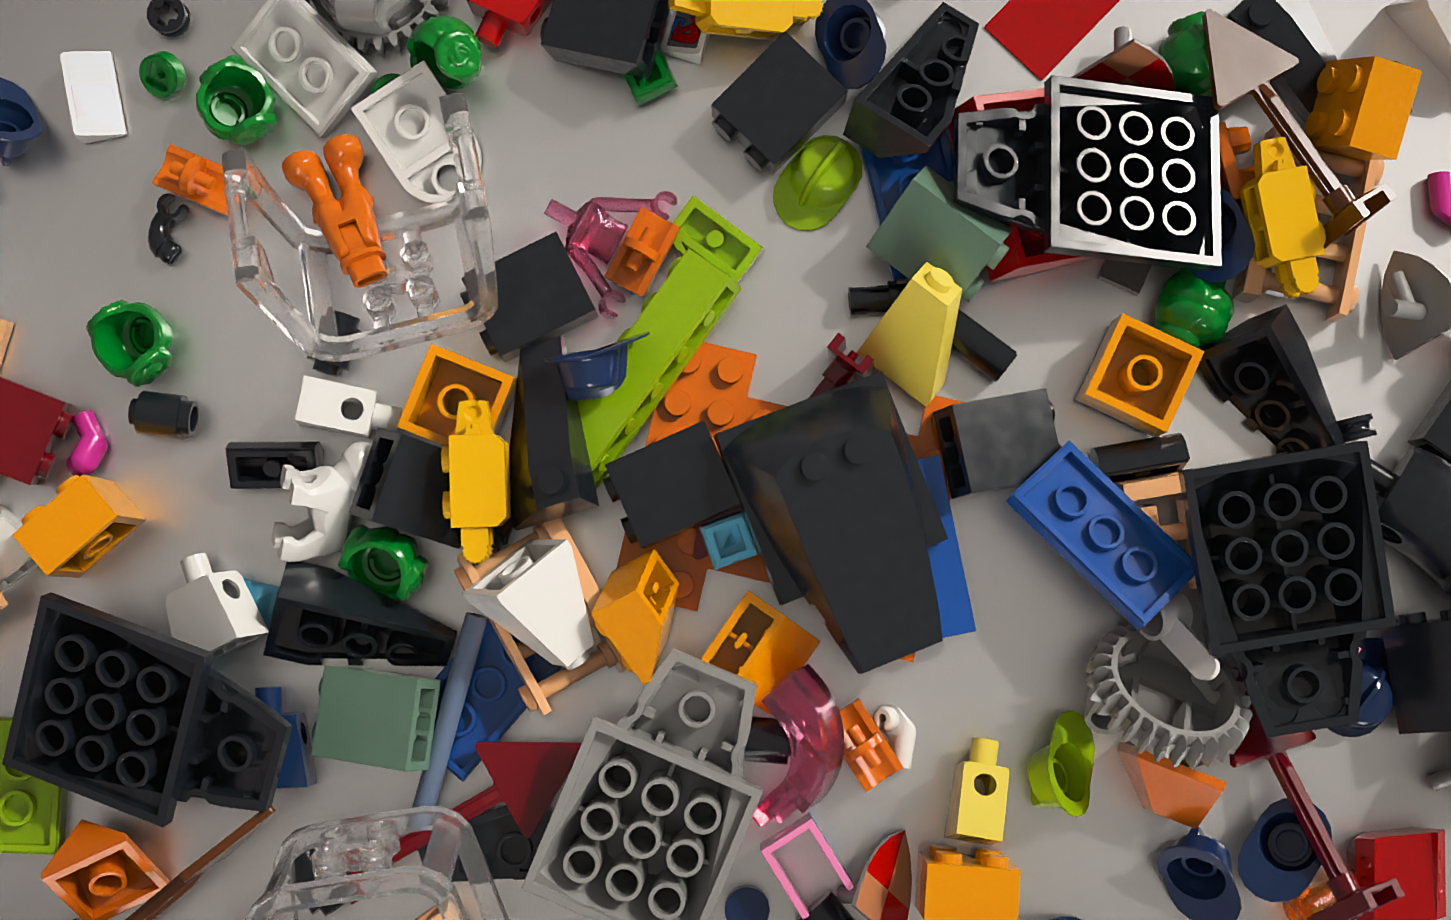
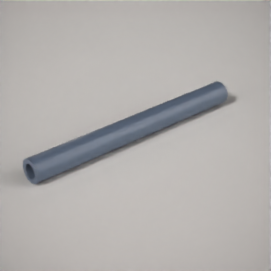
[406,612,488,832]

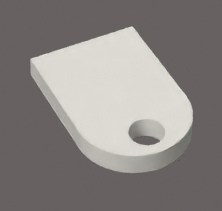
[351,60,482,203]

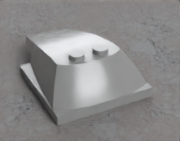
[521,649,764,920]

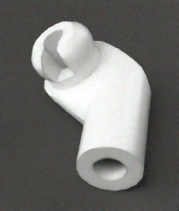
[873,704,916,769]

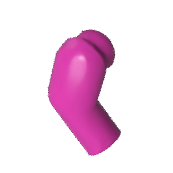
[1427,171,1451,227]
[66,410,108,477]

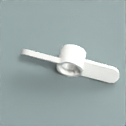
[1140,591,1220,681]

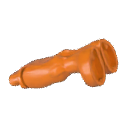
[281,134,387,288]

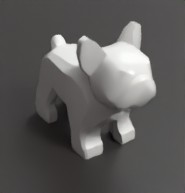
[271,441,372,562]

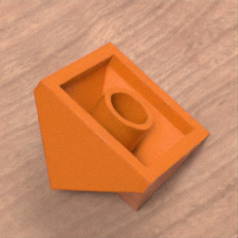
[1117,742,1227,829]
[41,819,170,920]

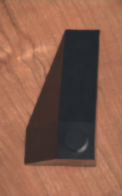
[1226,0,1338,123]
[843,2,979,158]
[1199,304,1345,454]
[510,336,599,530]
[263,562,457,666]

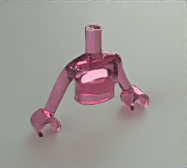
[544,191,678,319]

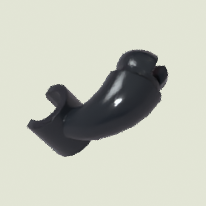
[148,193,190,264]

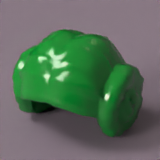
[1158,11,1212,97]
[407,15,482,90]
[196,55,278,146]
[1154,268,1234,348]
[86,300,174,387]
[338,524,430,601]

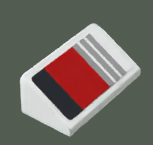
[59,51,127,144]

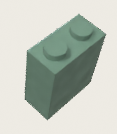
[866,165,1012,303]
[312,665,441,772]

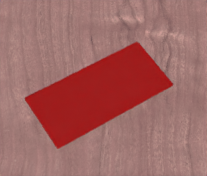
[985,0,1120,80]

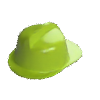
[773,135,863,231]
[1028,710,1095,817]

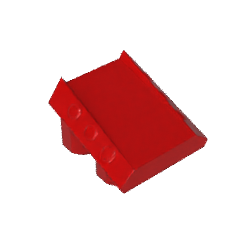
[1346,827,1446,920]

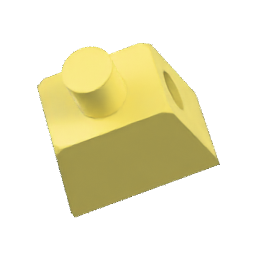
[944,738,1009,845]

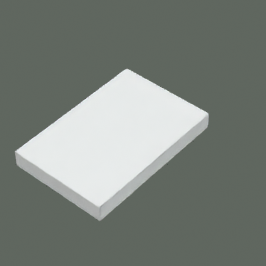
[231,0,378,137]

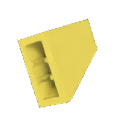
[857,262,962,407]

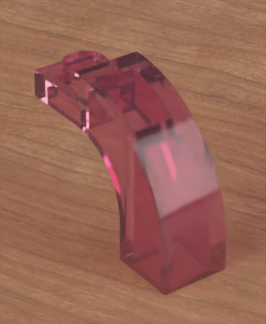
[753,664,845,827]

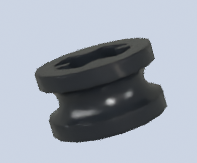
[147,0,191,37]
[1337,413,1377,442]

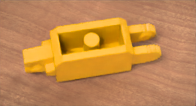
[668,0,824,40]
[1240,137,1326,299]
[441,400,511,564]

